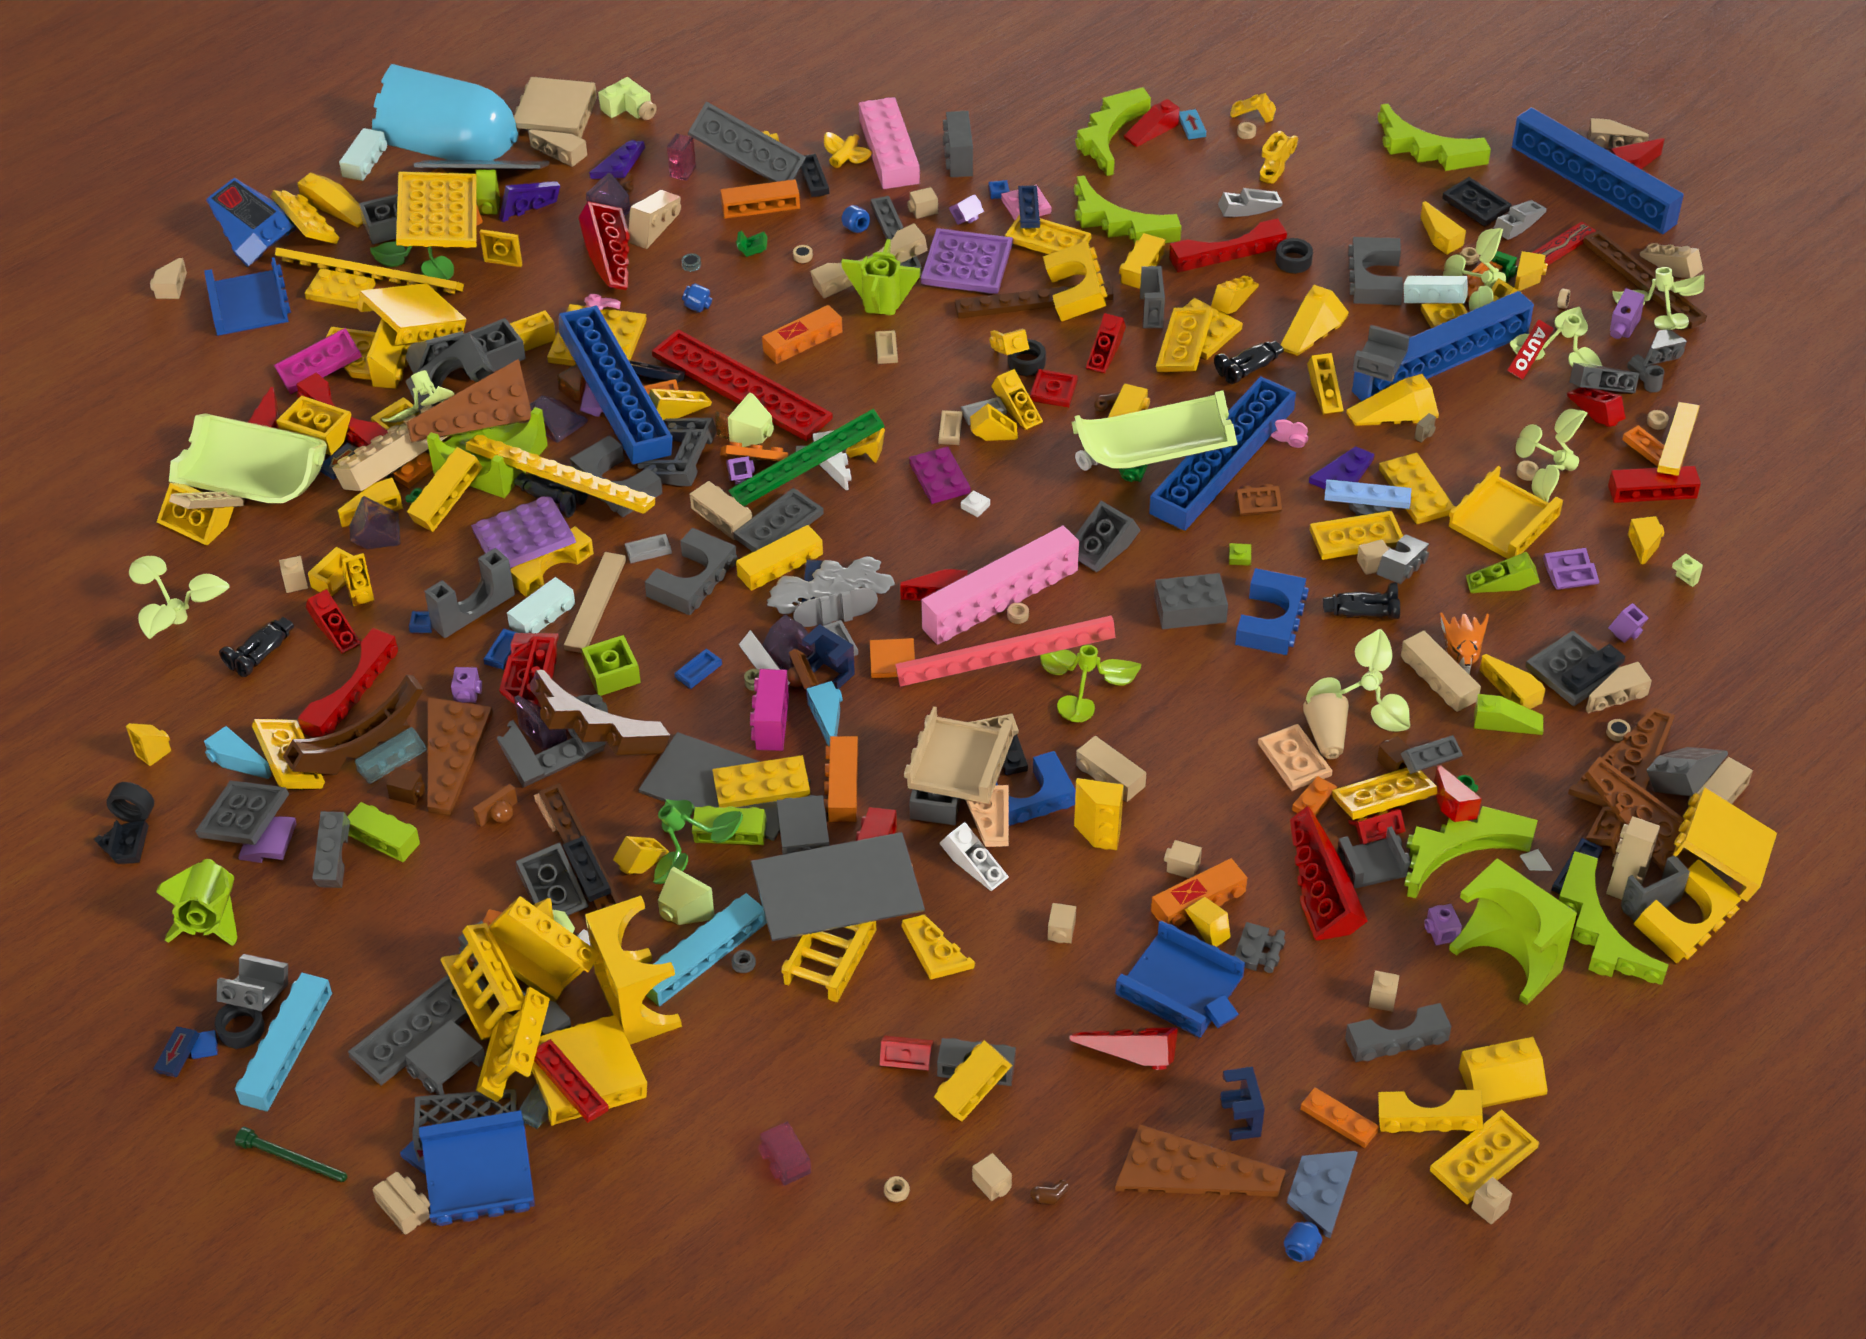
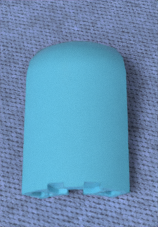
[372,64,519,160]

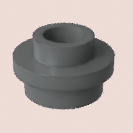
[731,950,756,973]

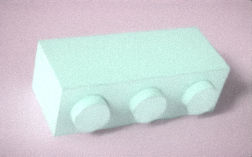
[339,128,387,181]
[1404,276,1468,303]
[507,577,575,633]

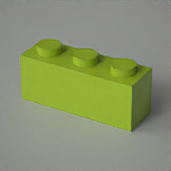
[348,802,420,862]
[692,806,767,845]

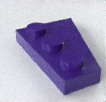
[589,140,646,179]
[499,181,560,222]
[1309,447,1374,489]

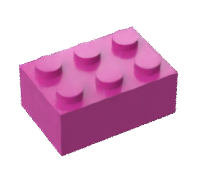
[750,669,789,751]

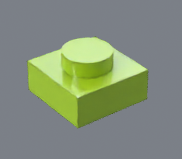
[1229,543,1251,566]

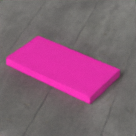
[274,328,362,395]

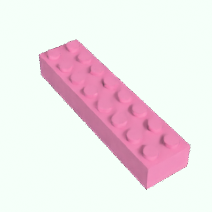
[922,526,1079,645]

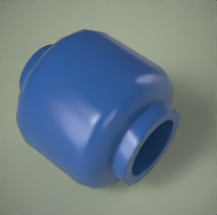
[842,205,870,233]
[682,283,713,313]
[1284,1222,1322,1262]

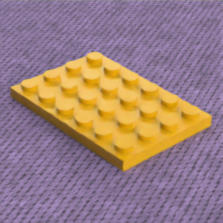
[396,172,476,248]

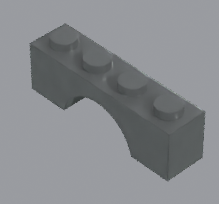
[1345,1003,1451,1062]

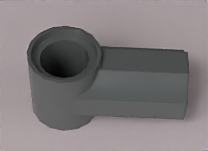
[1627,354,1664,392]

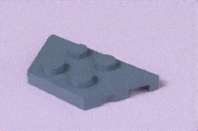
[1287,1151,1358,1238]

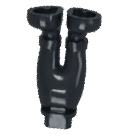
[1214,341,1284,384]
[514,472,588,517]
[1323,582,1400,619]
[219,617,294,677]

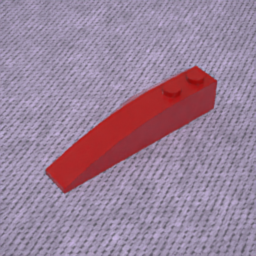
[578,201,630,290]
[1290,806,1368,941]

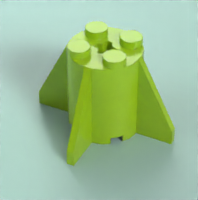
[841,239,921,316]
[156,859,237,946]

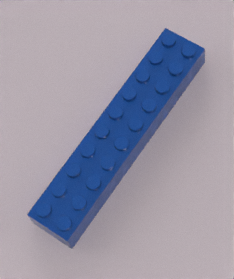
[1512,107,1684,234]
[1352,291,1534,401]
[559,305,673,464]
[1149,376,1296,531]

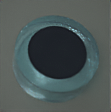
[681,253,701,271]

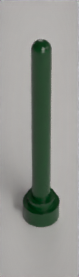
[235,1126,347,1182]

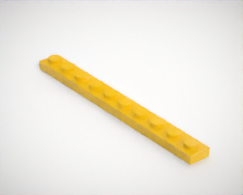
[275,247,464,294]
[466,435,655,514]

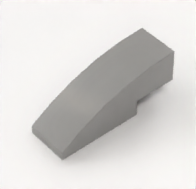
[1218,188,1283,217]
[1494,200,1547,240]

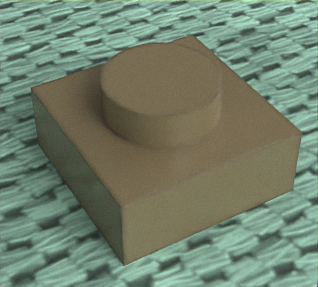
[1414,413,1436,442]

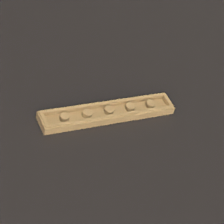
[169,491,245,509]
[564,552,626,653]

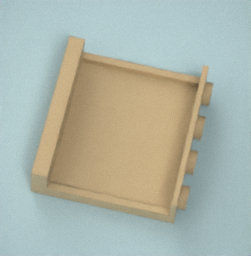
[514,77,597,138]
[904,706,1014,804]

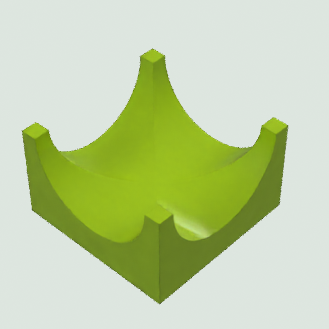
[427,407,548,498]
[1449,858,1577,1005]

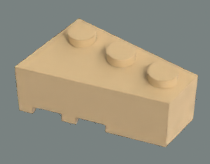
[628,190,681,249]
[1606,816,1660,900]

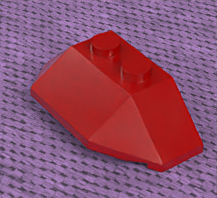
[499,636,556,707]

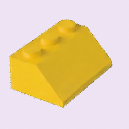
[367,318,413,389]
[276,396,351,455]
[157,483,234,545]
[1074,778,1123,850]
[1459,1037,1548,1108]

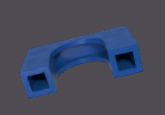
[1235,568,1309,655]
[996,751,1076,826]

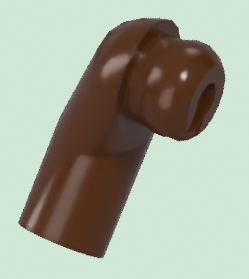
[617,173,634,195]
[1094,393,1119,412]
[1031,1180,1069,1205]

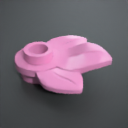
[584,294,621,310]
[1271,420,1308,448]

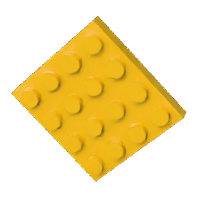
[547,304,647,367]

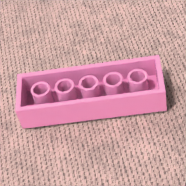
[859,97,920,189]

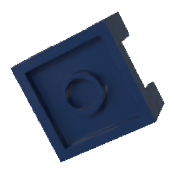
[802,624,855,689]
[1220,1066,1265,1141]

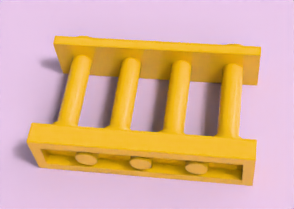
[781,921,876,1002]
[440,923,525,1040]
[476,987,550,1102]

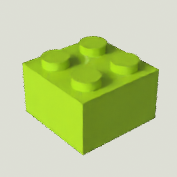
[582,635,641,696]

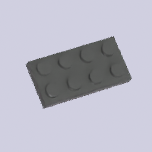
[733,488,824,552]

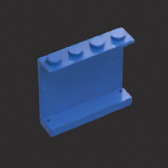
[204,257,291,336]
[1115,920,1245,1038]
[419,1110,535,1226]

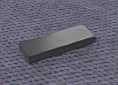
[1401,735,1463,774]

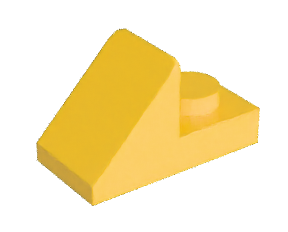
[845,428,885,463]

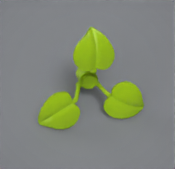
[1040,645,1141,722]

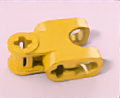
[1259,131,1298,184]

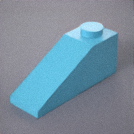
[807,681,843,746]
[204,726,272,779]

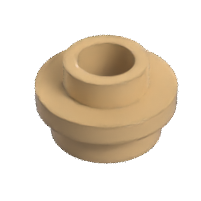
[1459,247,1479,265]
[884,1176,910,1202]

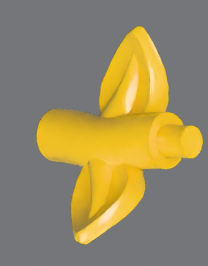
[824,132,872,168]

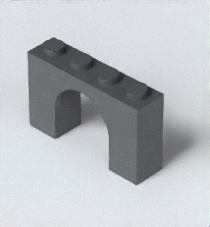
[1348,237,1403,305]
[406,332,494,412]
[570,435,662,517]
[645,528,737,615]
[424,547,515,639]

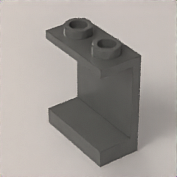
[1140,266,1165,328]
[1353,325,1410,382]
[777,795,829,855]
[1337,826,1411,889]
[1621,856,1690,922]
[217,954,288,1011]
[405,1020,485,1095]

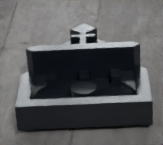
[93,820,149,864]

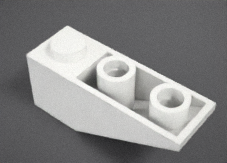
[813,430,851,490]
[939,822,1009,891]

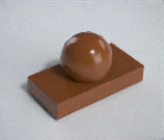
[787,649,819,690]
[473,784,518,827]

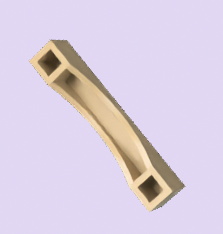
[811,223,928,298]

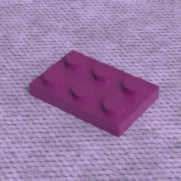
[909,446,971,504]

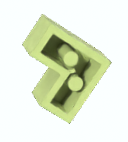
[598,77,651,119]

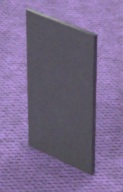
[414,160,549,169]
[639,732,811,841]
[751,832,925,941]

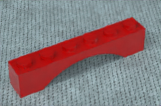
[1169,218,1287,273]
[296,372,388,448]
[298,628,398,738]

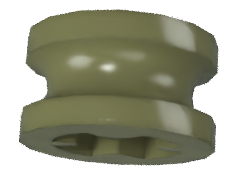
[744,669,760,691]

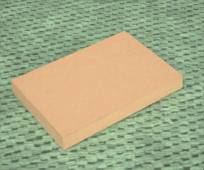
[1258,724,1332,791]

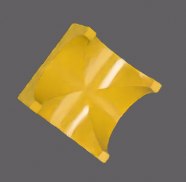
[585,896,682,1045]

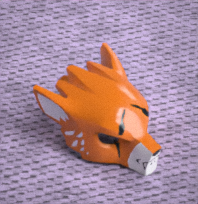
[1440,613,1489,674]

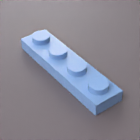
[1324,479,1411,509]

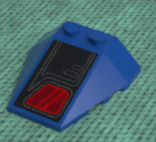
[206,178,298,267]

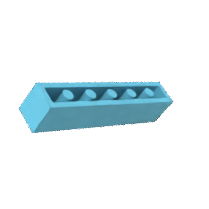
[646,893,767,1007]
[235,973,332,1112]

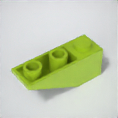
[1466,552,1540,593]

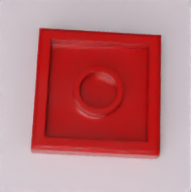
[1030,369,1078,408]

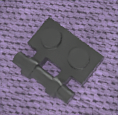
[1235,922,1285,973]

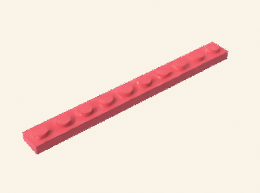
[895,615,1116,687]

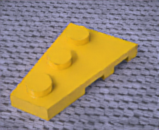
[901,915,975,980]

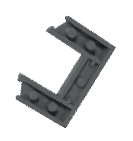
[637,418,717,486]
[497,720,606,788]

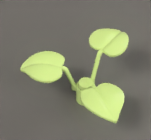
[1443,228,1506,312]
[1612,267,1704,330]
[1510,307,1602,367]
[382,370,455,422]
[1516,409,1587,502]
[129,556,230,639]
[1306,629,1410,732]

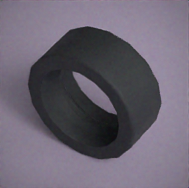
[1275,238,1313,273]
[1008,339,1046,376]
[106,782,154,823]
[215,1004,265,1049]

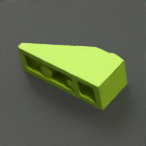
[1474,694,1543,735]

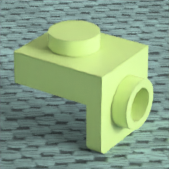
[1672,554,1703,587]

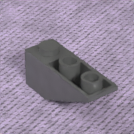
[1643,329,1687,366]
[1569,362,1639,393]

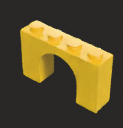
[1043,241,1108,322]
[1634,859,1742,964]

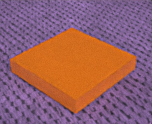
[870,638,915,678]

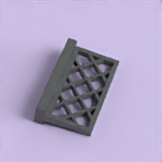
[413,1089,517,1150]

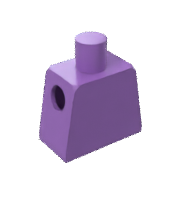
[1610,288,1645,339]

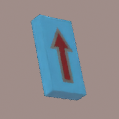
[1179,109,1206,140]

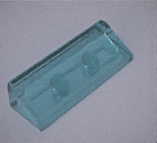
[355,727,427,784]

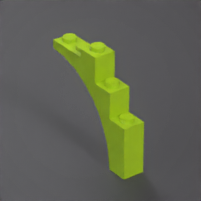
[1075,87,1151,176]
[1378,104,1491,171]
[1074,175,1181,245]
[1404,806,1538,898]
[1559,851,1669,985]

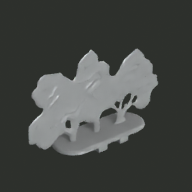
[767,556,895,627]

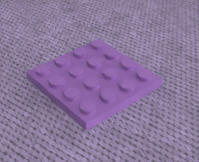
[921,228,1013,294]
[471,496,576,568]

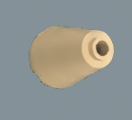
[1303,693,1349,759]

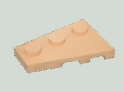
[965,785,1009,847]

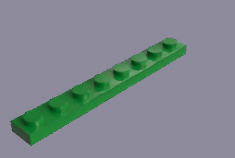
[728,409,885,506]

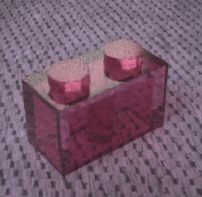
[667,133,696,181]
[758,1121,811,1186]

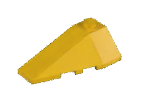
[297,173,363,228]
[1280,285,1349,356]
[1346,374,1439,426]

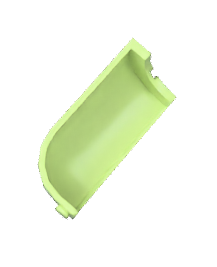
[1072,391,1238,469]
[169,413,327,503]

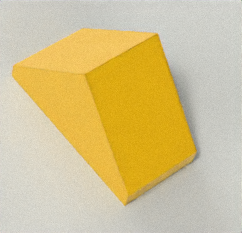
[1185,897,1231,947]

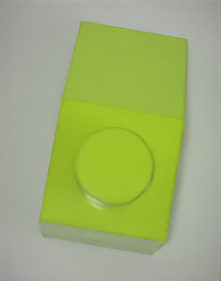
[476,170,500,214]

